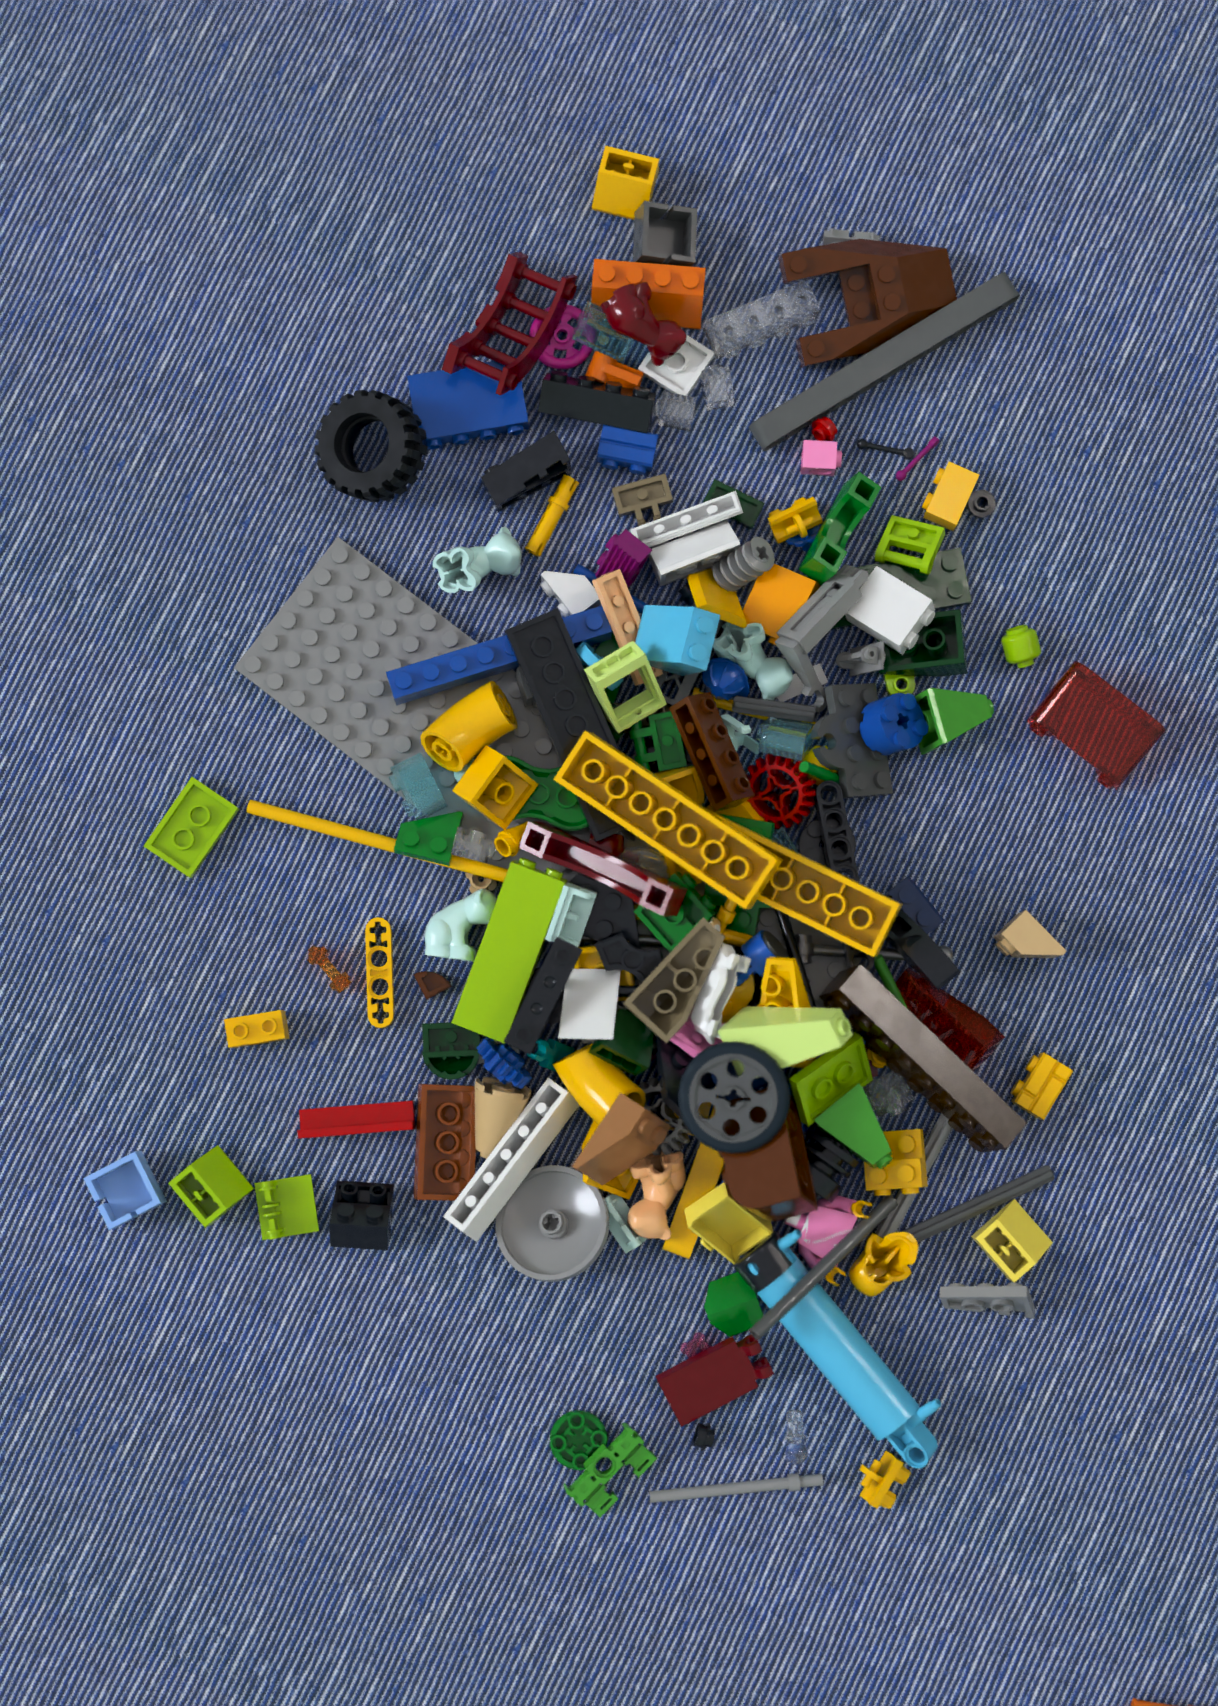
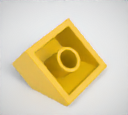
[452,745,539,830]

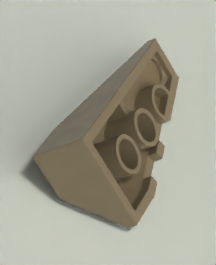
[623,917,725,1043]

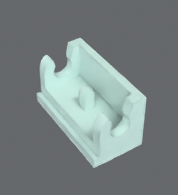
[545,882,598,947]

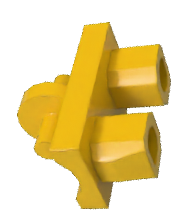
[768,497,823,544]
[859,1451,911,1509]

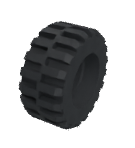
[314,390,428,502]

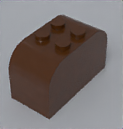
[718,1088,818,1221]

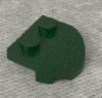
[422,1022,481,1080]

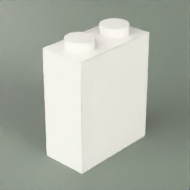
[845,566,935,655]

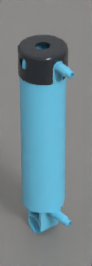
[734,1230,941,1469]

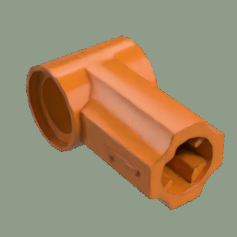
[585,351,644,389]

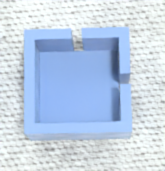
[83,1151,167,1230]

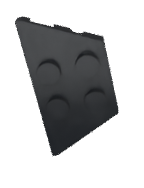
[569,873,642,949]

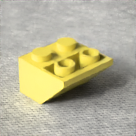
[971,1199,1053,1283]

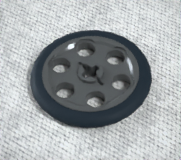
[678,1042,790,1154]

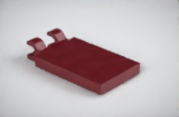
[655,1334,774,1427]

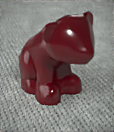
[600,282,687,366]

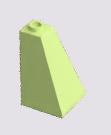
[718,1006,853,1079]

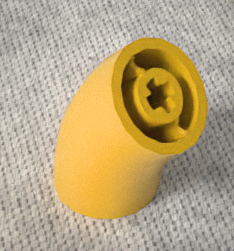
[420,681,518,772]
[553,1043,646,1125]

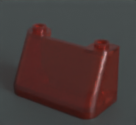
[1026,661,1166,790]

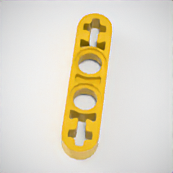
[365,917,395,1028]

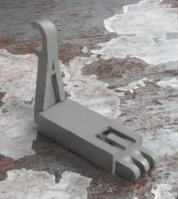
[775,564,869,712]

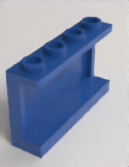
[407,357,529,450]

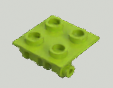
[254,1174,319,1240]

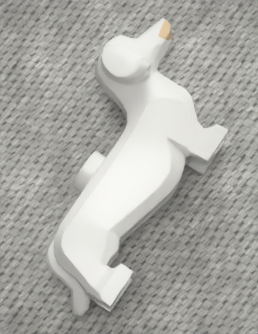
[691,917,751,1045]

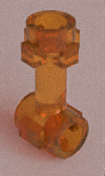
[308,946,352,994]

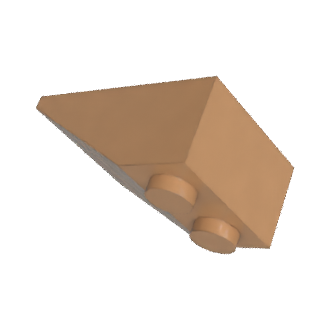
[572,1092,671,1185]

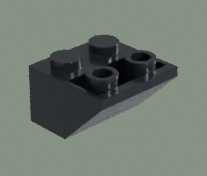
[329,1181,394,1250]

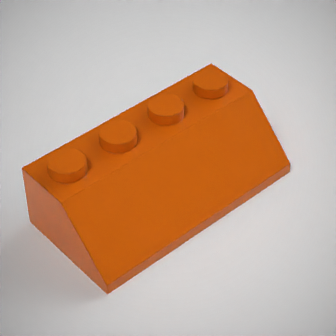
[590,259,706,330]

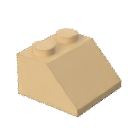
[993,910,1067,958]

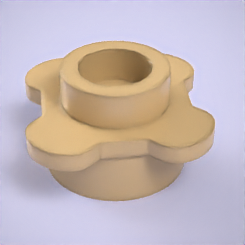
[465,873,497,893]

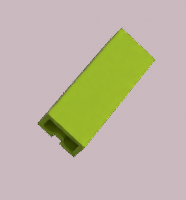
[451,857,568,1044]

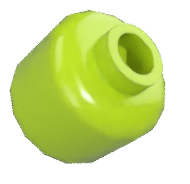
[1001,624,1041,668]

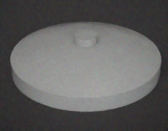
[495,1165,609,1282]

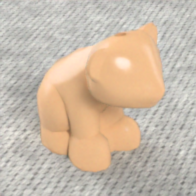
[627,1150,686,1240]

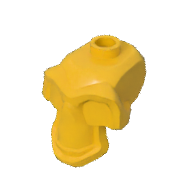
[849,1232,918,1297]

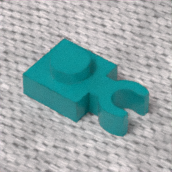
[527,1038,575,1072]

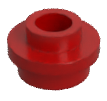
[811,417,837,441]

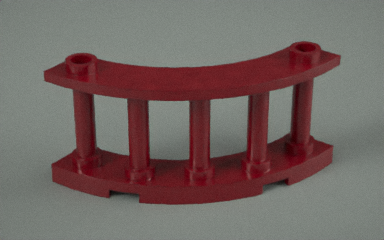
[442,252,577,395]

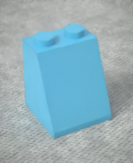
[635,605,720,676]

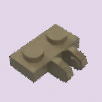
[612,473,673,526]

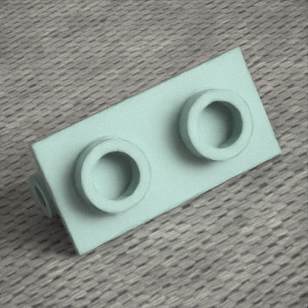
[605,1194,647,1254]

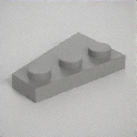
[940,1283,1035,1319]

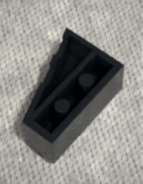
[481,431,571,512]

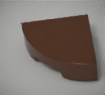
[413,971,452,1000]

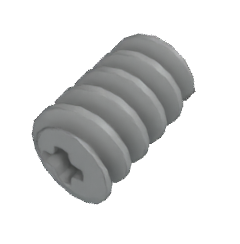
[712,537,775,592]

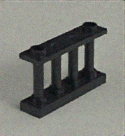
[504,937,583,1054]

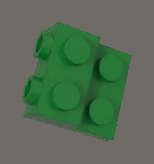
[633,872,717,952]

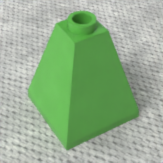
[914,688,994,755]
[814,1083,893,1170]

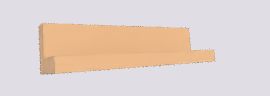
[592,569,663,686]

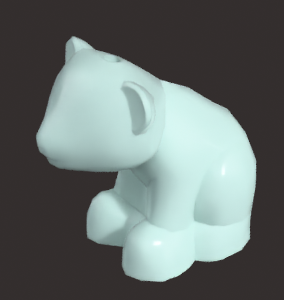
[433,527,522,593]
[713,622,793,700]
[424,889,497,962]

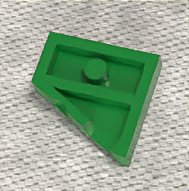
[394,811,464,866]

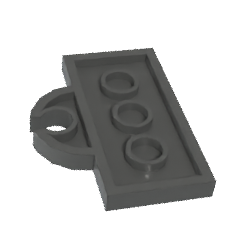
[811,683,893,799]

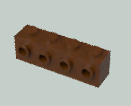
[669,692,755,812]

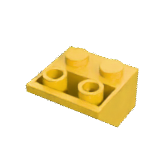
[592,145,659,220]

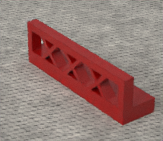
[297,1101,416,1139]

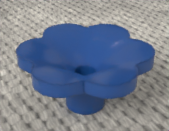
[786,526,820,551]

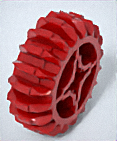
[746,752,816,829]

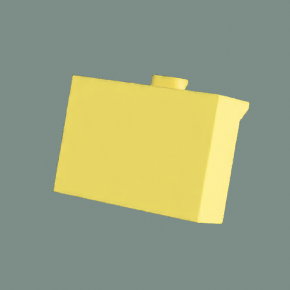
[684,1182,773,1264]

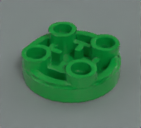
[550,1410,608,1471]

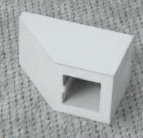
[540,571,601,617]

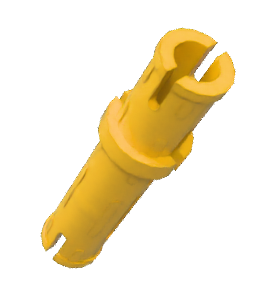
[524,475,579,557]

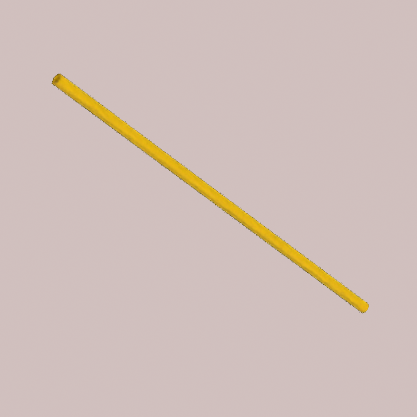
[247,799,753,947]

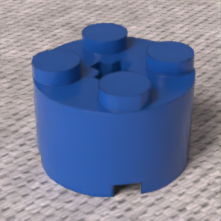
[860,693,928,756]

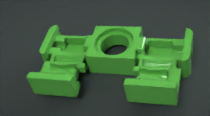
[563,1423,657,1518]

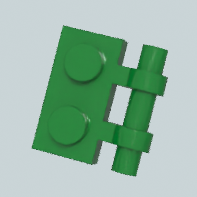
[629,711,687,771]

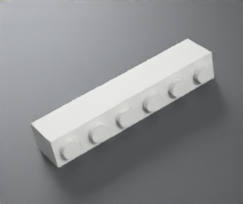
[443,1078,579,1242]

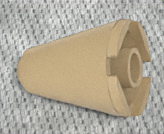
[474,1077,531,1159]

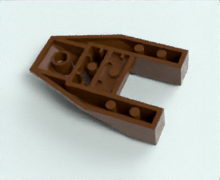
[778,239,957,368]

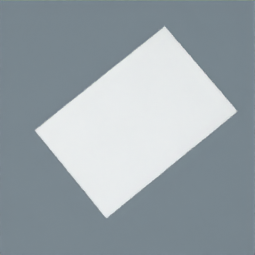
[558,969,621,1039]

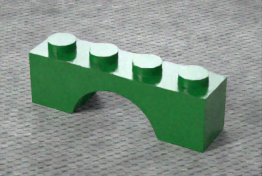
[798,472,881,585]

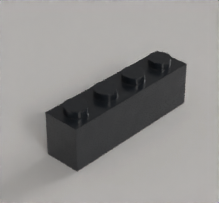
[538,370,656,433]

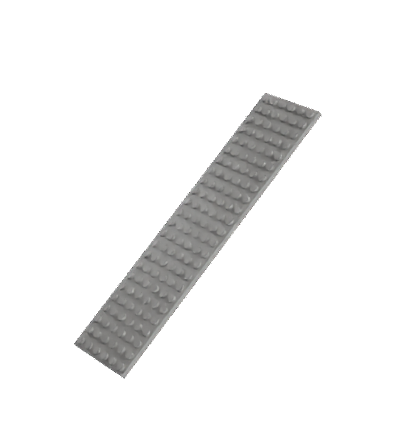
[234,537,863,1008]

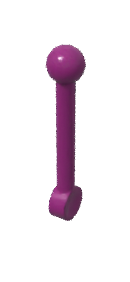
[895,436,940,481]

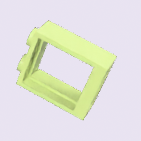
[584,641,667,733]

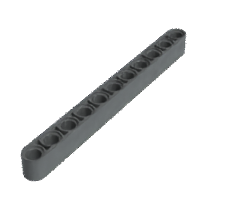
[748,272,1020,452]

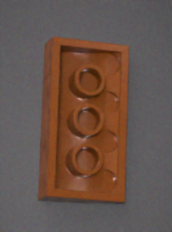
[414,1084,476,1201]

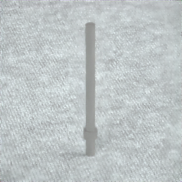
[649,1473,823,1503]

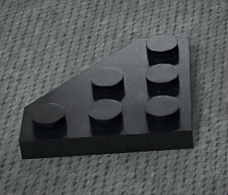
[654,1033,717,1120]

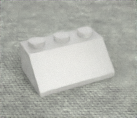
[649,520,740,587]

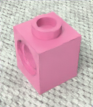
[800,440,842,476]

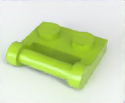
[875,515,945,574]

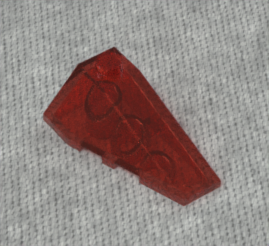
[896,968,1005,1072]

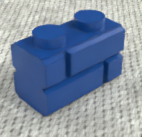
[597,425,658,475]

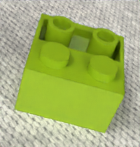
[168,1145,255,1228]

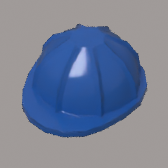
[702,657,750,700]

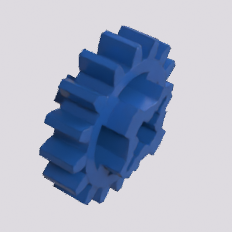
[476,1037,532,1089]

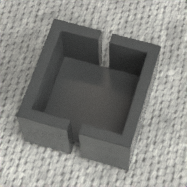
[633,201,698,267]

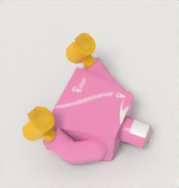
[784,1196,872,1286]

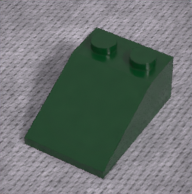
[877,609,968,677]

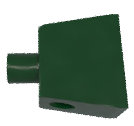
[589,1008,654,1076]

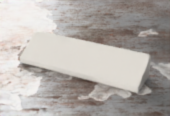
[630,491,743,547]

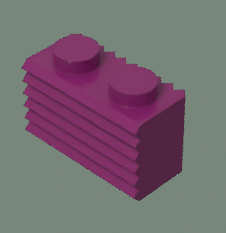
[596,529,652,588]

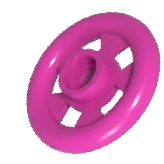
[529,305,596,370]

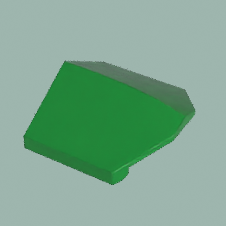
[704,1272,763,1337]

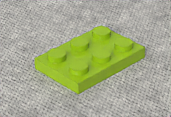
[144,777,240,879]
[789,1032,873,1127]

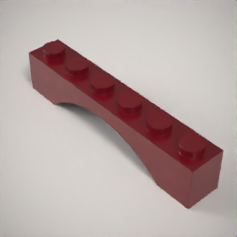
[518,821,688,916]

